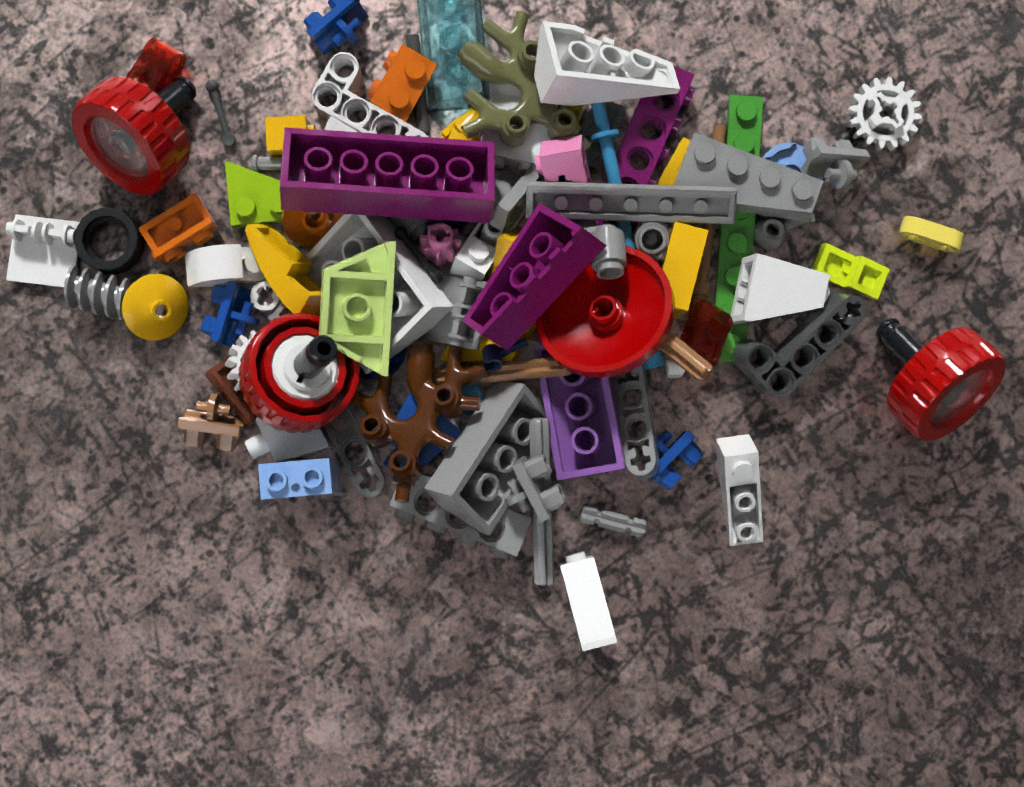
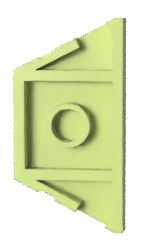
[319,241,396,376]

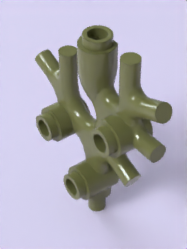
[458,11,593,152]

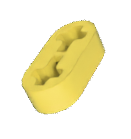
[898,216,965,253]

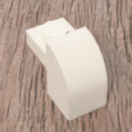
[185,244,267,287]

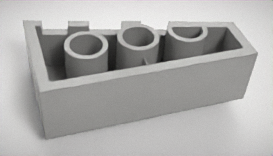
[673,132,824,221]

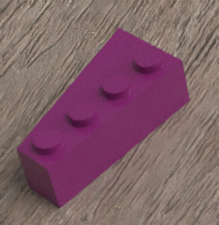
[462,203,607,351]

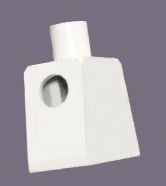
[245,417,333,462]

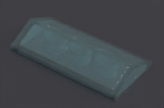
[417,0,490,112]

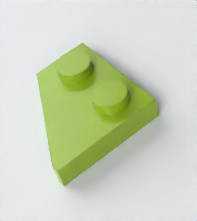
[225,162,283,228]

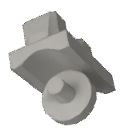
[800,137,870,189]
[504,455,567,523]

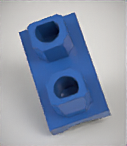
[304,0,369,55]
[200,281,260,347]
[642,430,704,490]

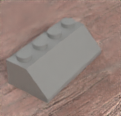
[424,381,546,536]

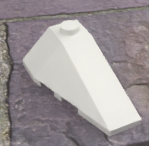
[534,21,680,106]

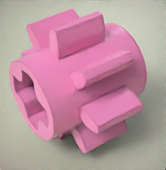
[419,223,462,266]

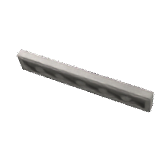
[526,181,738,224]

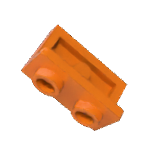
[366,44,438,122]
[138,193,219,264]

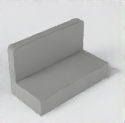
[488,163,543,233]

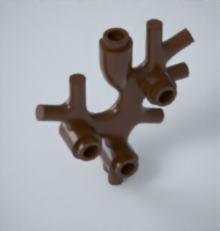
[350,342,488,503]

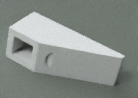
[449,206,526,281]
[716,434,763,546]

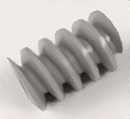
[64,265,130,321]

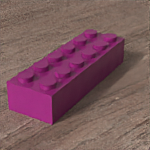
[280,127,495,223]

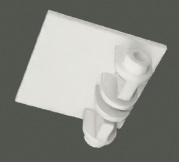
[5,214,80,287]

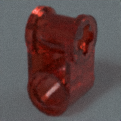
[126,37,186,94]
[679,300,733,367]

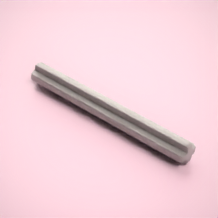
[529,417,554,586]

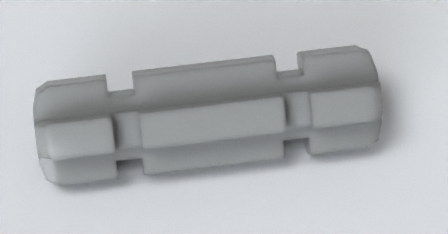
[580,505,647,538]

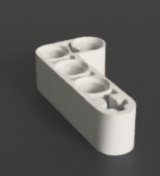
[312,52,428,137]

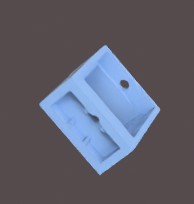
[258,458,342,500]

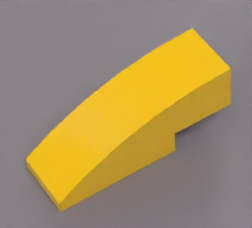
[245,224,321,316]

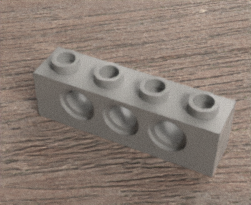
[389,473,532,560]

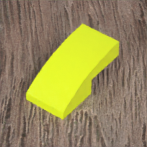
[811,243,890,300]

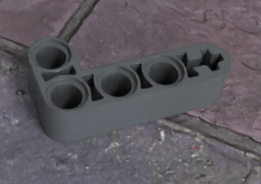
[733,291,867,398]

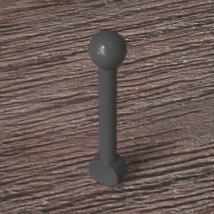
[206,80,236,147]

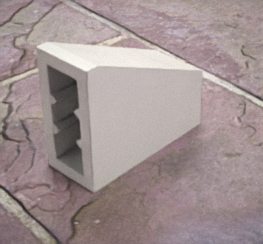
[729,253,830,325]
[559,551,617,651]

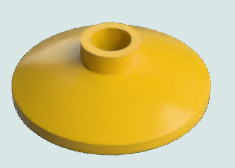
[121,274,189,341]

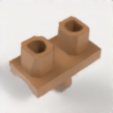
[177,393,247,451]

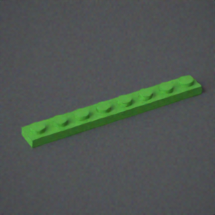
[710,94,763,362]

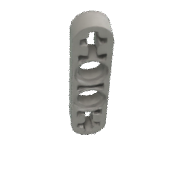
[613,364,659,479]
[325,405,386,498]

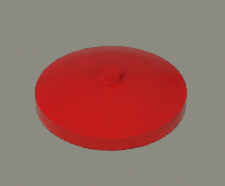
[536,246,675,378]

